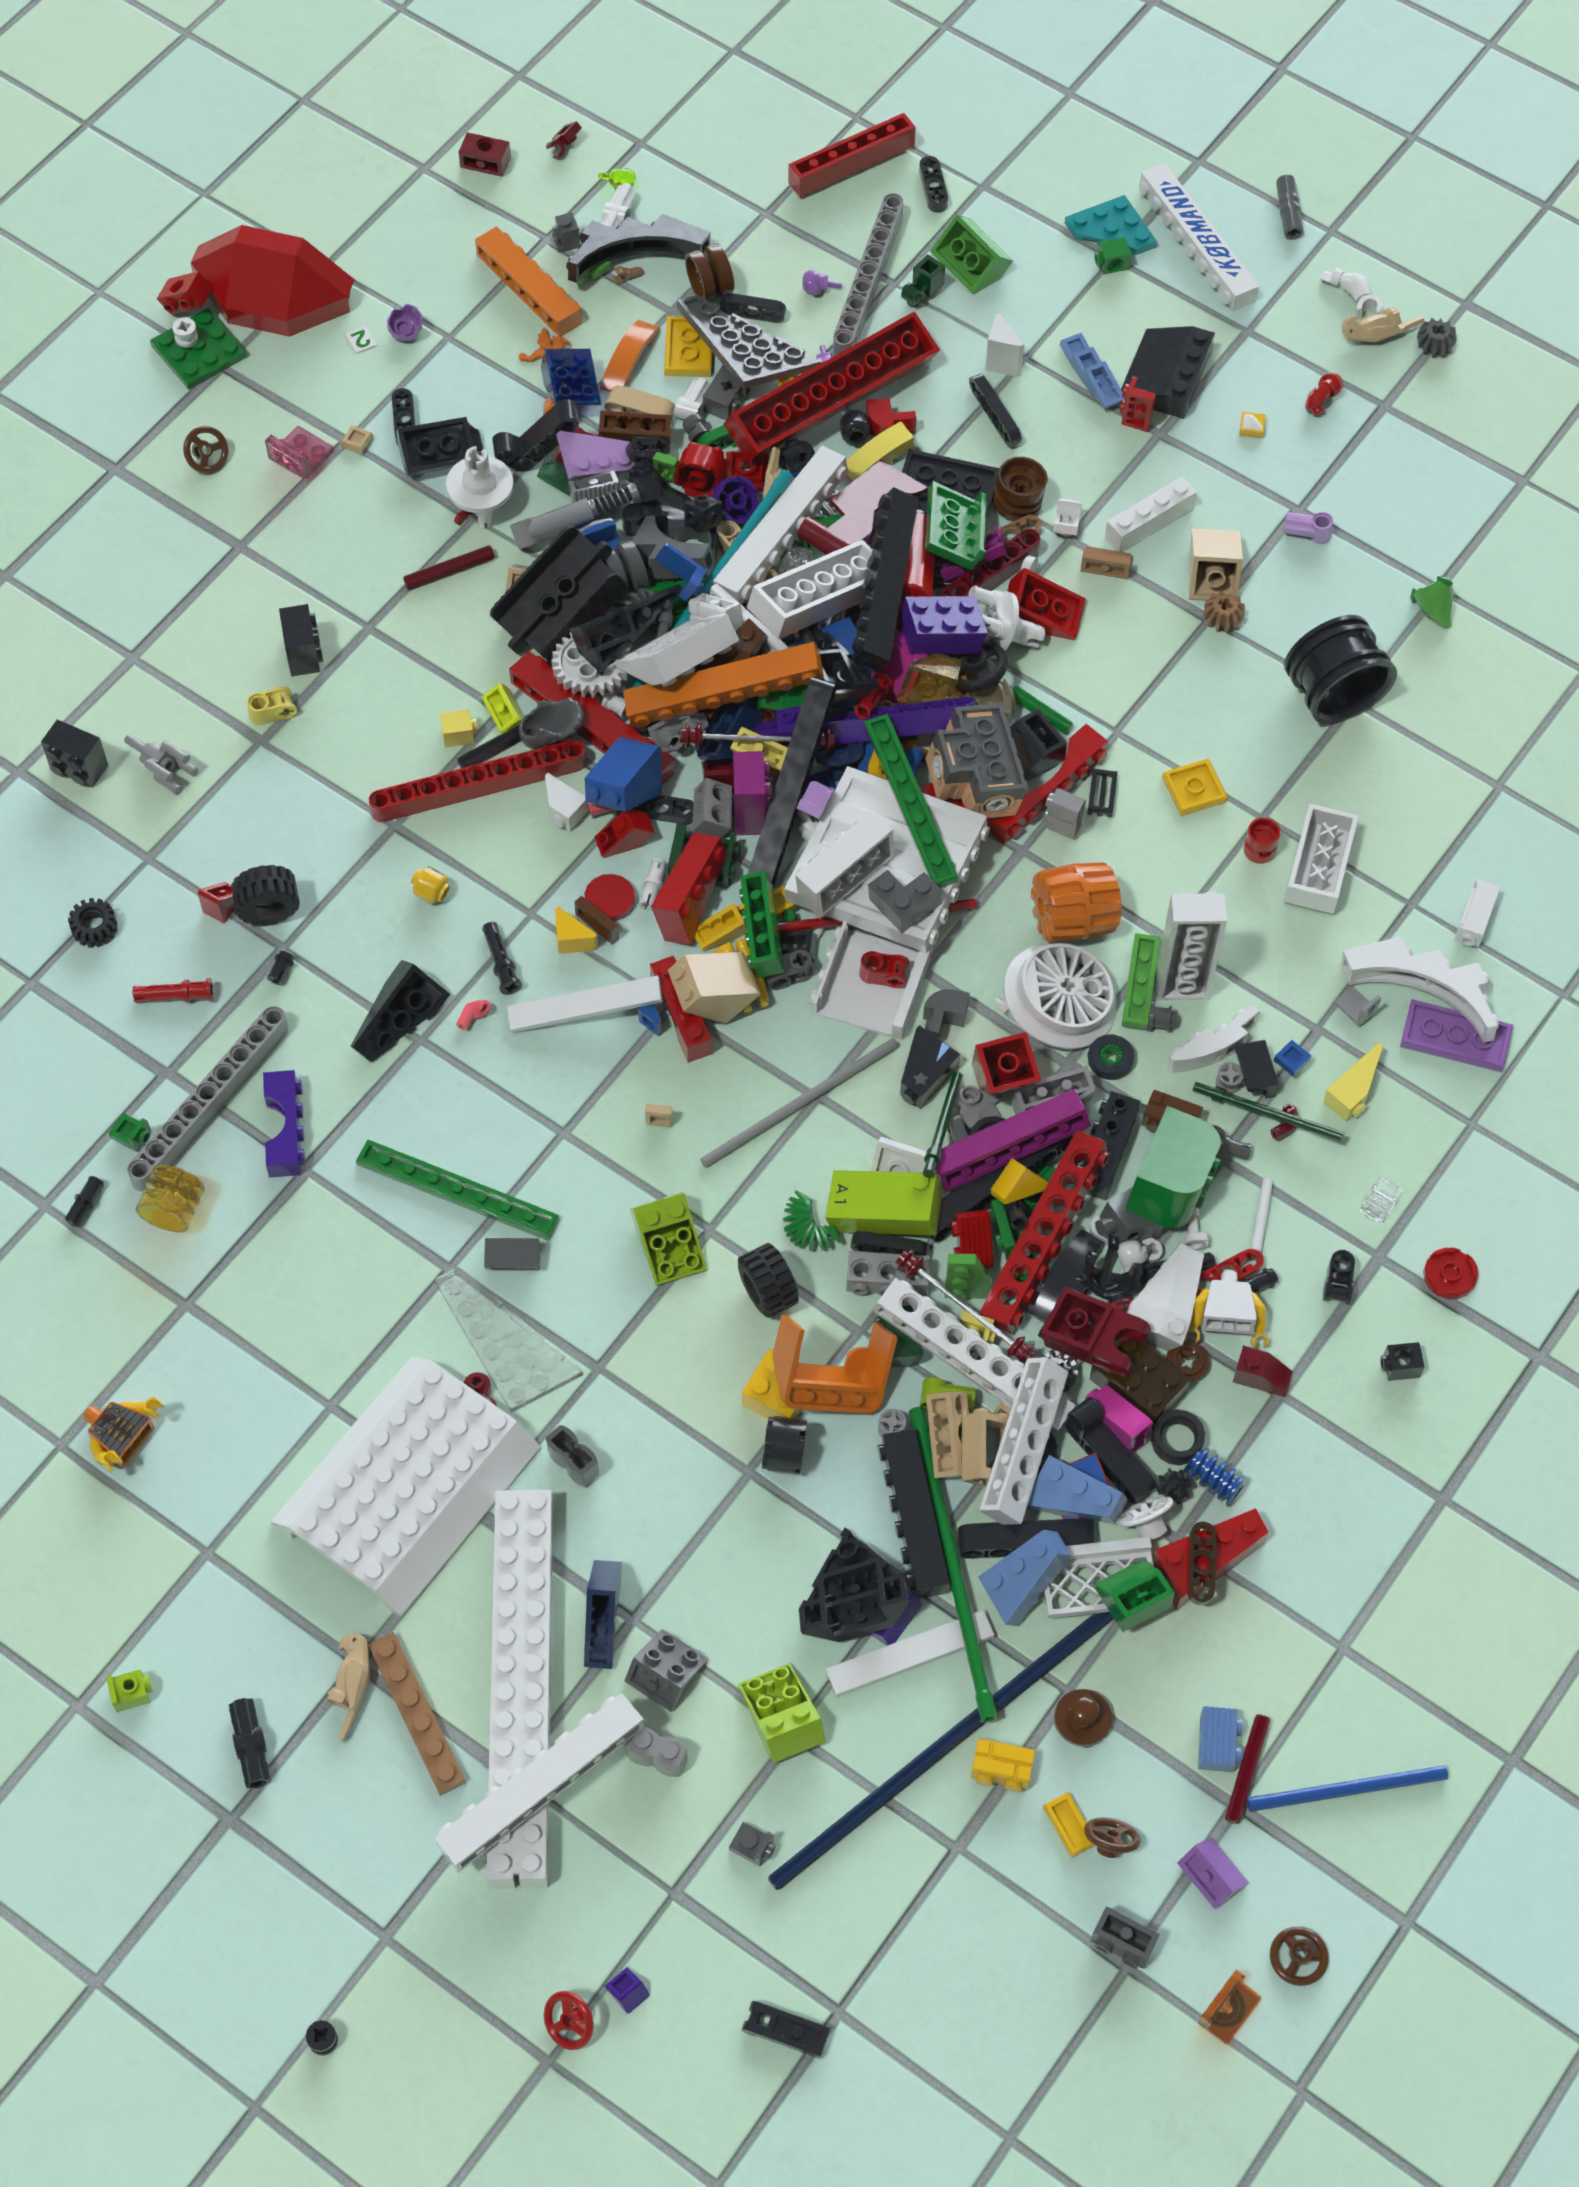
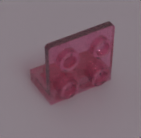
[265,426,334,480]

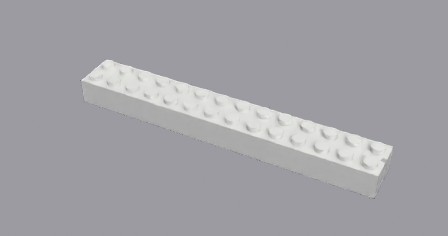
[486,1490,553,1889]

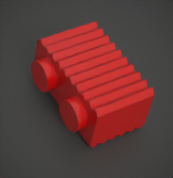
[951,1210,994,1268]

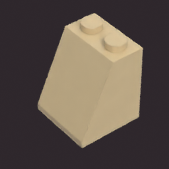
[1189,528,1243,600]
[668,952,761,1024]

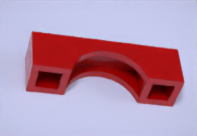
[650,955,712,1063]

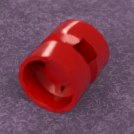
[1244,817,1281,864]

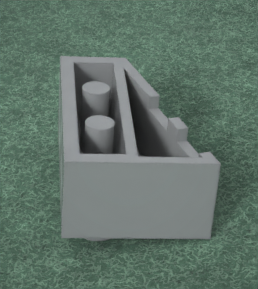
[1009,1066,1096,1115]

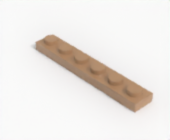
[368,1632,466,1796]

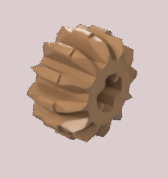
[1203,590,1245,633]

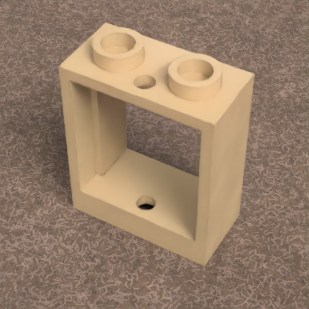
[962,1408,1009,1487]

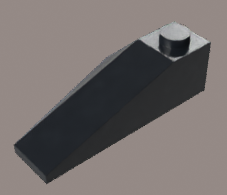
[350,960,450,1062]

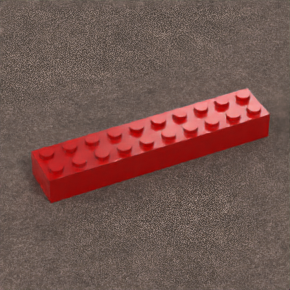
[723,311,940,464]

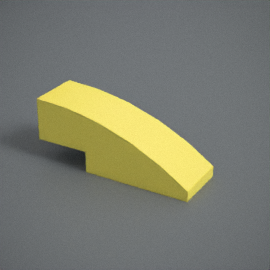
[846,422,914,483]

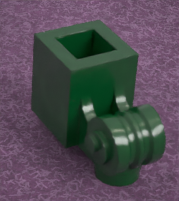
[901,254,945,307]

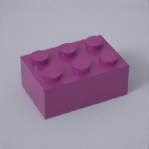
[733,751,770,836]

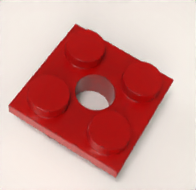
[724,451,769,491]

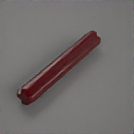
[403,545,494,589]
[1225,1714,1270,1824]

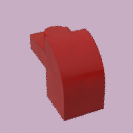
[866,398,917,437]

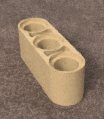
[604,385,675,418]

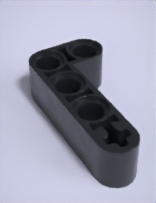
[492,400,579,472]
[1065,1397,1157,1504]

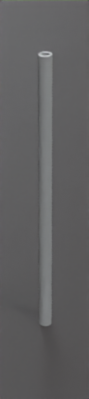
[700,1038,898,1167]

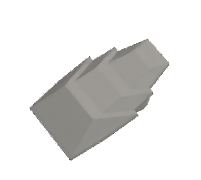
[647,712,709,752]

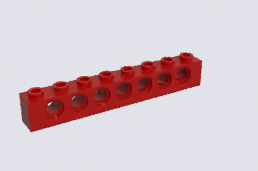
[979,1130,1110,1334]

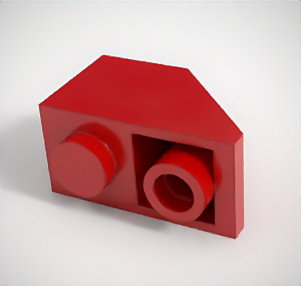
[594,809,655,858]

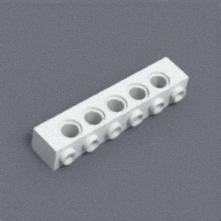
[979,1357,1068,1525]

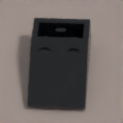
[1010,708,1067,781]

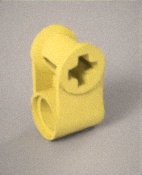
[247,687,297,725]

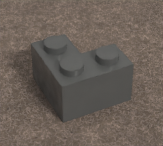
[868,870,942,933]

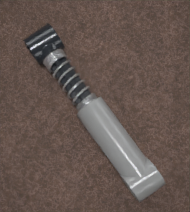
[510,471,664,549]

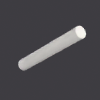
[1251,1179,1273,1253]

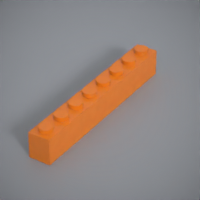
[623,642,824,727]

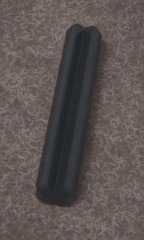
[457,725,521,768]

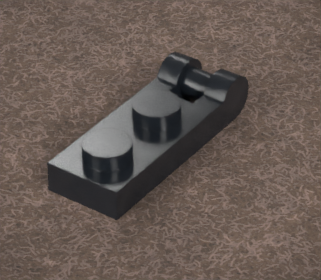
[741,2001,830,2059]

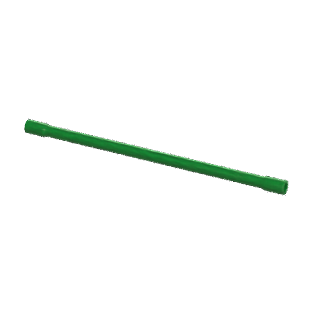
[909,1407,998,1722]

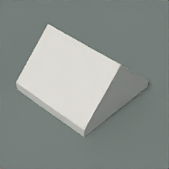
[985,313,1024,377]

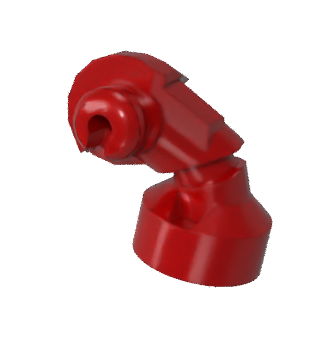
[1305,372,1343,416]

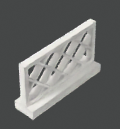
[1043,1537,1154,1619]

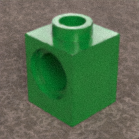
[1094,237,1132,275]

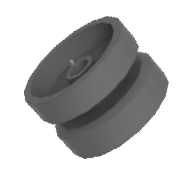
[604,539,649,601]

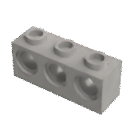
[846,1251,930,1297]

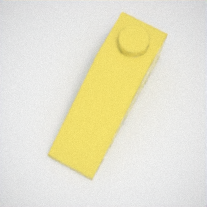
[730,727,788,779]
[1323,1042,1383,1122]

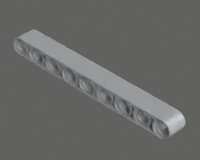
[833,193,903,356]
[127,1006,288,1191]

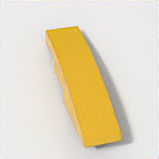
[695,885,796,951]

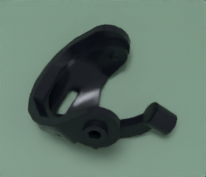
[1084,1236,1143,1299]

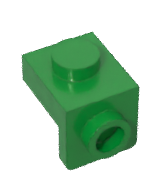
[109,1113,151,1152]

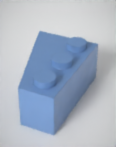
[1026,1455,1128,1524]
[978,1530,1071,1626]

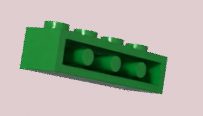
[739,870,784,978]

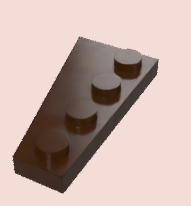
[697,618,768,722]

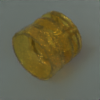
[135,1165,205,1233]

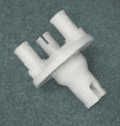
[446,446,513,529]
[968,586,1045,659]

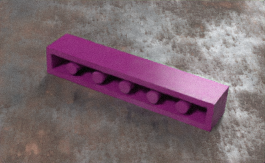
[935,1089,1091,1192]

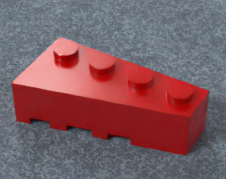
[651,833,727,945]
[1153,1508,1269,1610]

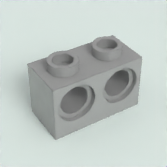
[692,778,734,838]

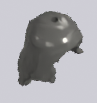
[519,697,584,750]

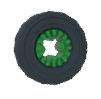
[1087,1034,1135,1080]

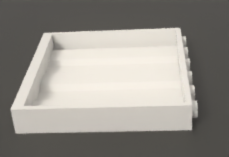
[784,766,990,953]

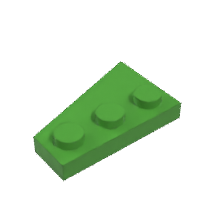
[944,1254,994,1301]

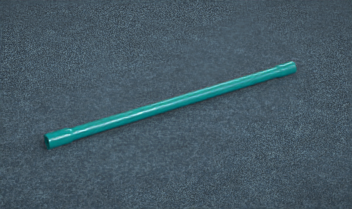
[622,469,794,698]

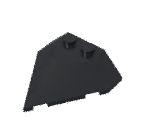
[799,1527,909,1642]

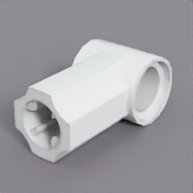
[674,377,710,420]

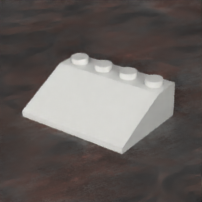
[614,613,739,687]

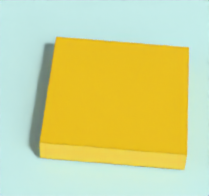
[1162,758,1228,816]

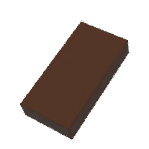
[574,896,619,945]

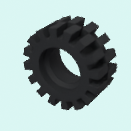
[68,898,118,948]

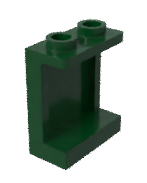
[668,824,741,888]

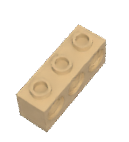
[926,1391,969,1478]

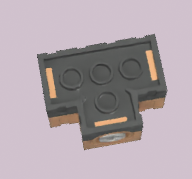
[926,703,1028,818]

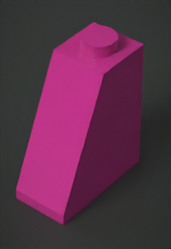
[1085,1385,1153,1454]

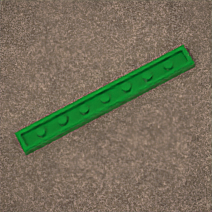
[864,714,959,888]
[356,1139,559,1241]

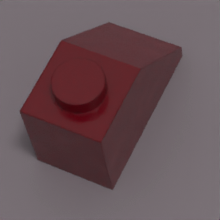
[1233,1345,1293,1398]

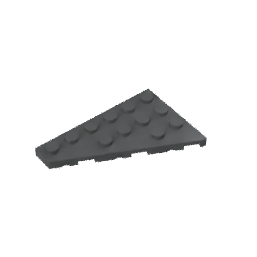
[676,295,823,389]

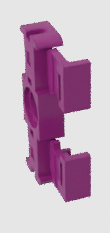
[934,525,1007,582]

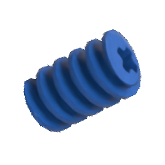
[1183,1447,1245,1507]

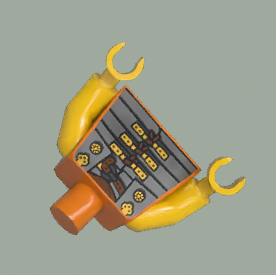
[83,1397,164,1473]

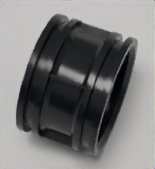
[1284,615,1397,724]

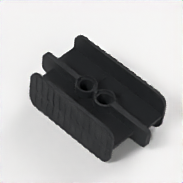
[490,526,626,665]

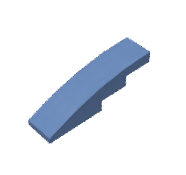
[1059,333,1125,409]

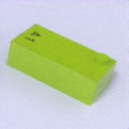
[825,1170,943,1236]

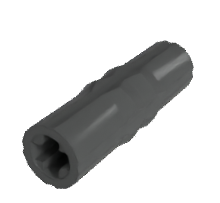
[1276,175,1304,240]

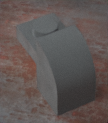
[923,989,970,1039]

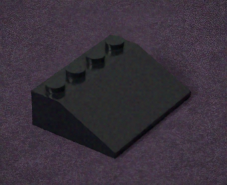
[1121,326,1215,419]

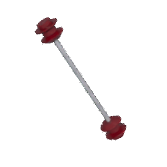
[680,723,834,753]
[896,1249,1036,1364]

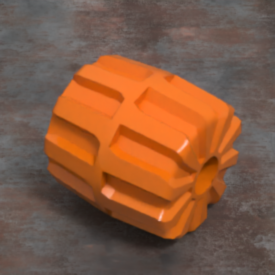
[1031,862,1122,942]

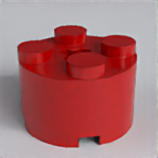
[674,442,727,498]

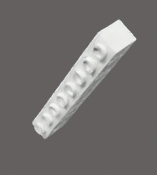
[873,1278,1075,1436]

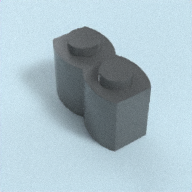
[546,1425,599,1487]

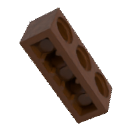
[599,410,672,449]

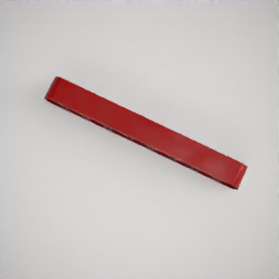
[369,740,586,822]

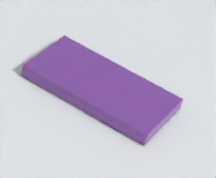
[1400,999,1513,1072]

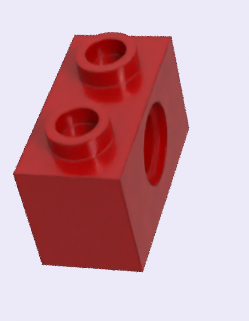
[157,271,213,315]

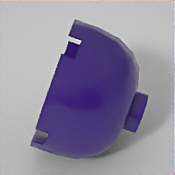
[711,476,760,525]

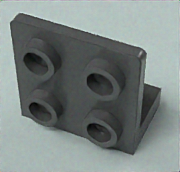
[624,1630,708,1712]

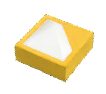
[1239,411,1266,438]

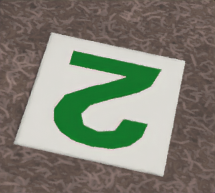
[345,325,377,353]

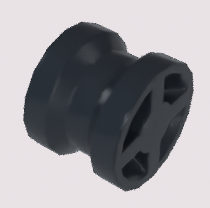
[305,2020,338,2056]

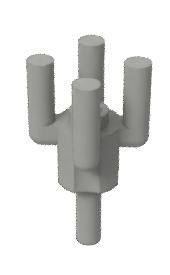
[124,734,199,795]

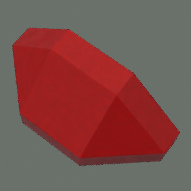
[190,225,355,337]

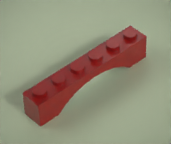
[987,724,1108,844]

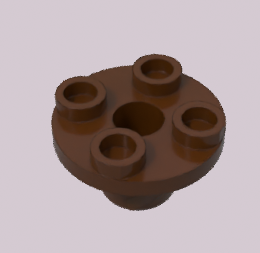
[1054,1689,1112,1748]

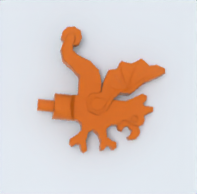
[518,328,571,372]

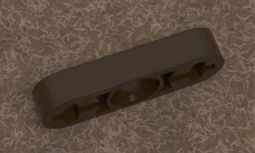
[1187,1521,1216,1605]

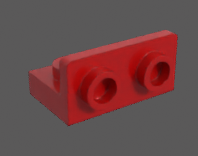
[1119,377,1156,432]

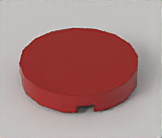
[584,874,635,921]
[1423,1247,1478,1299]

